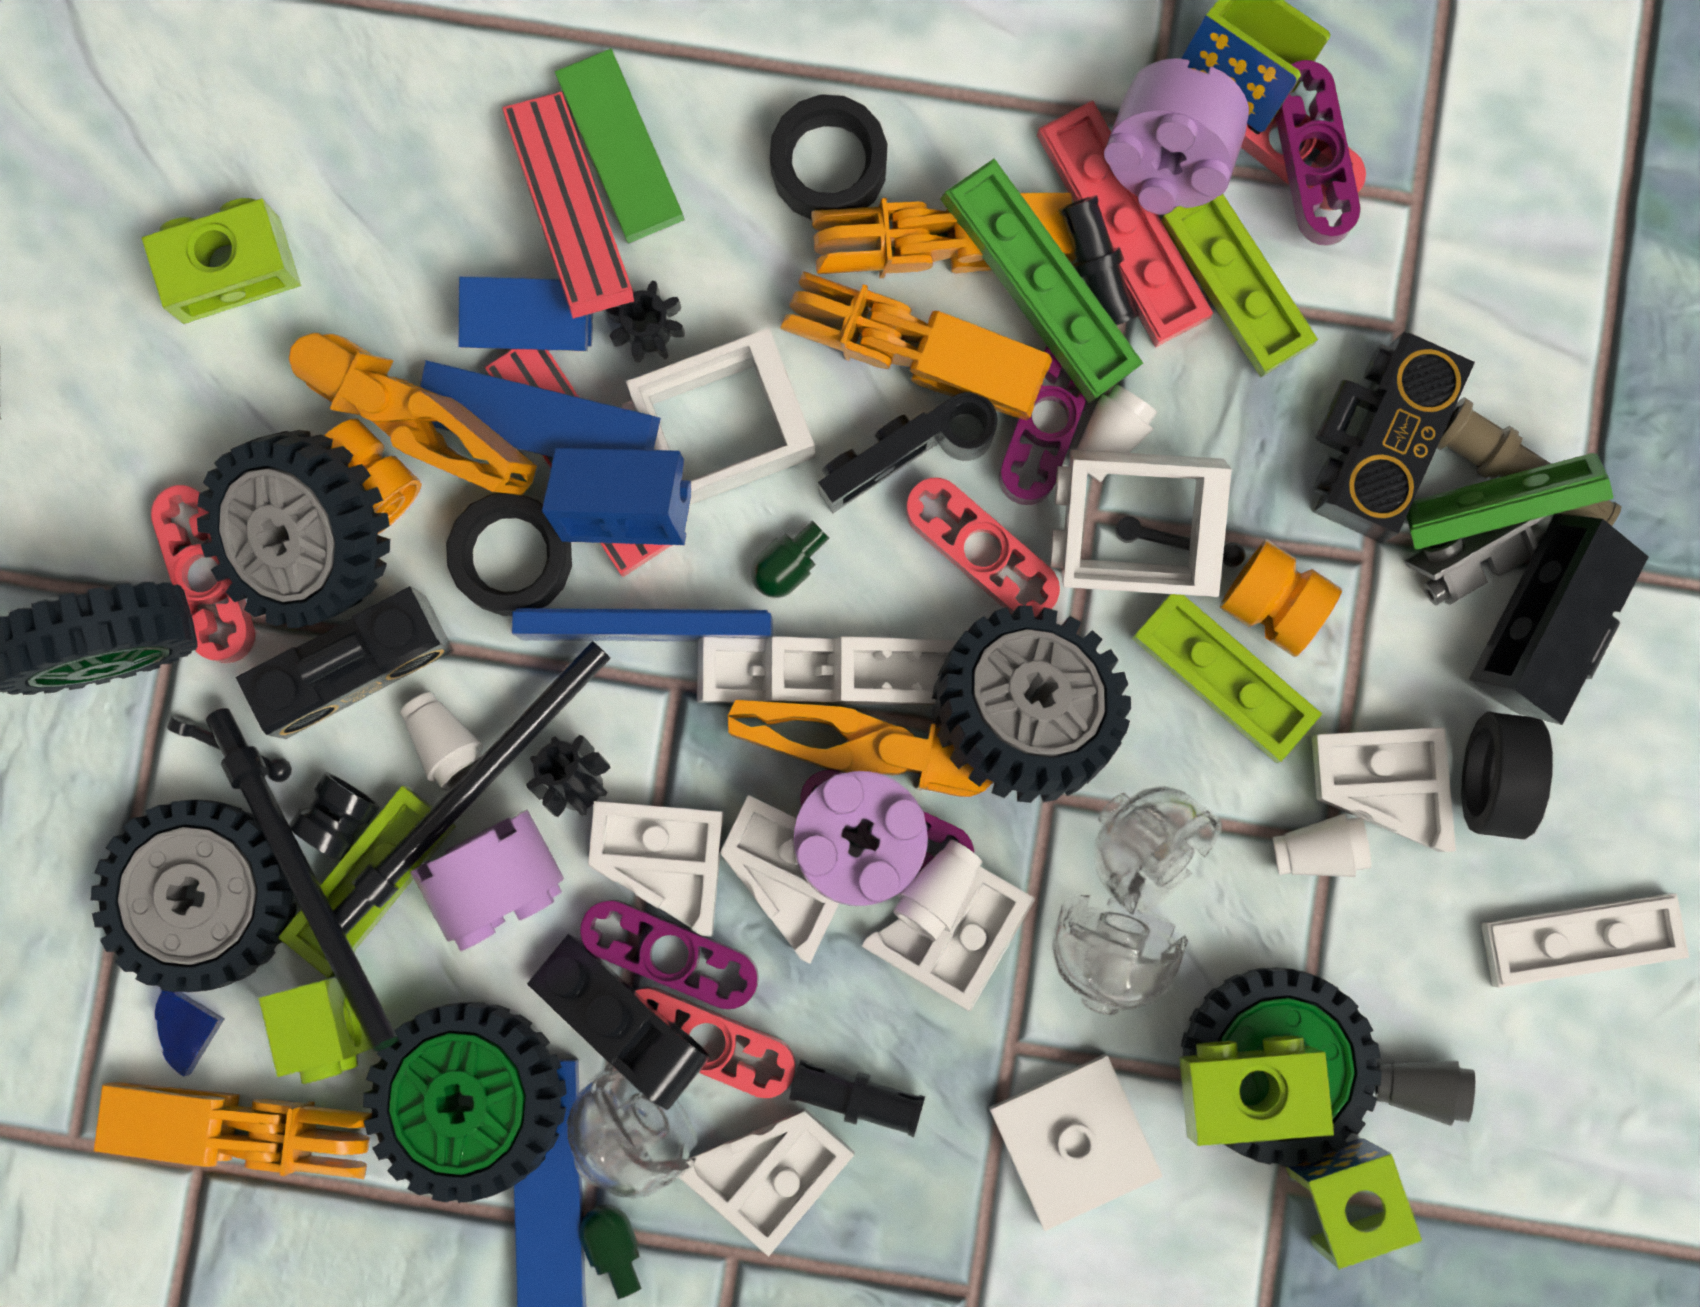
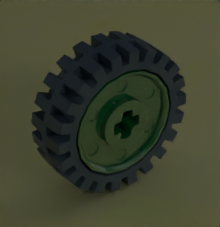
[0,582,198,695]

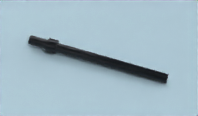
[333,641,611,935]
[206,708,398,1052]

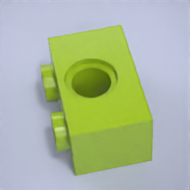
[141,198,302,324]
[259,978,372,1084]
[1179,1036,1334,1146]

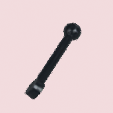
[1116,516,1246,567]
[167,715,292,782]

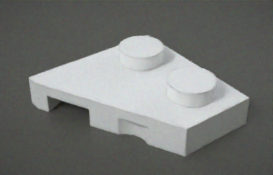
[1311,727,1456,852]
[720,795,863,964]
[588,801,724,936]
[862,866,1035,1011]
[673,1108,854,1257]

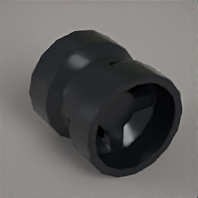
[289,772,379,861]

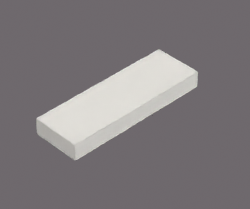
[1480,893,1689,988]

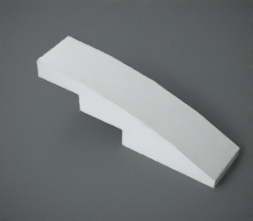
[697,636,957,705]

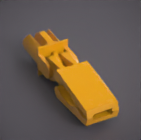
[811,193,1077,278]
[780,271,1052,420]
[289,333,537,495]
[728,700,993,797]
[94,1082,372,1179]

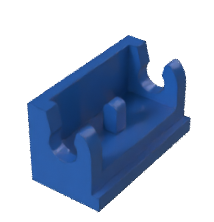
[458,276,593,352]
[542,448,691,545]

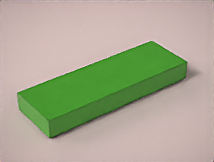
[555,48,685,244]
[1406,452,1614,550]

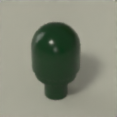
[751,520,830,598]
[579,1205,642,1299]

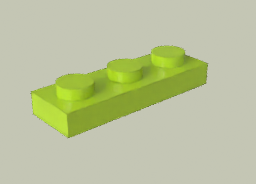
[1161,194,1318,378]
[1131,594,1322,763]
[278,785,456,978]

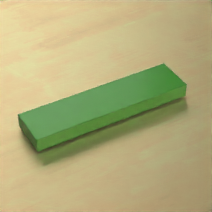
[940,158,1144,403]

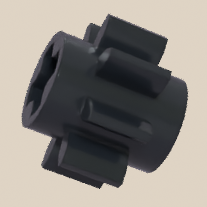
[606,280,685,363]
[526,735,611,817]

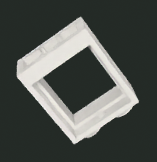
[621,328,816,505]
[1050,449,1232,597]

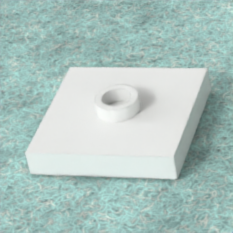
[989,1054,1163,1231]

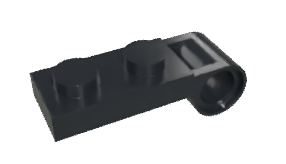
[818,392,998,513]
[527,934,711,1110]

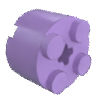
[1104,58,1249,215]
[793,771,928,906]
[410,809,564,951]

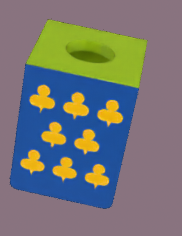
[1181,0,1331,132]
[1285,1138,1422,1270]

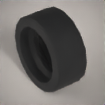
[769,94,888,220]
[446,493,572,617]
[1461,712,1553,840]

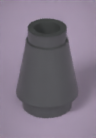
[1375,1061,1476,1126]

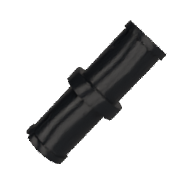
[1058,195,1138,326]
[789,1059,925,1137]

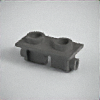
[1405,516,1546,606]

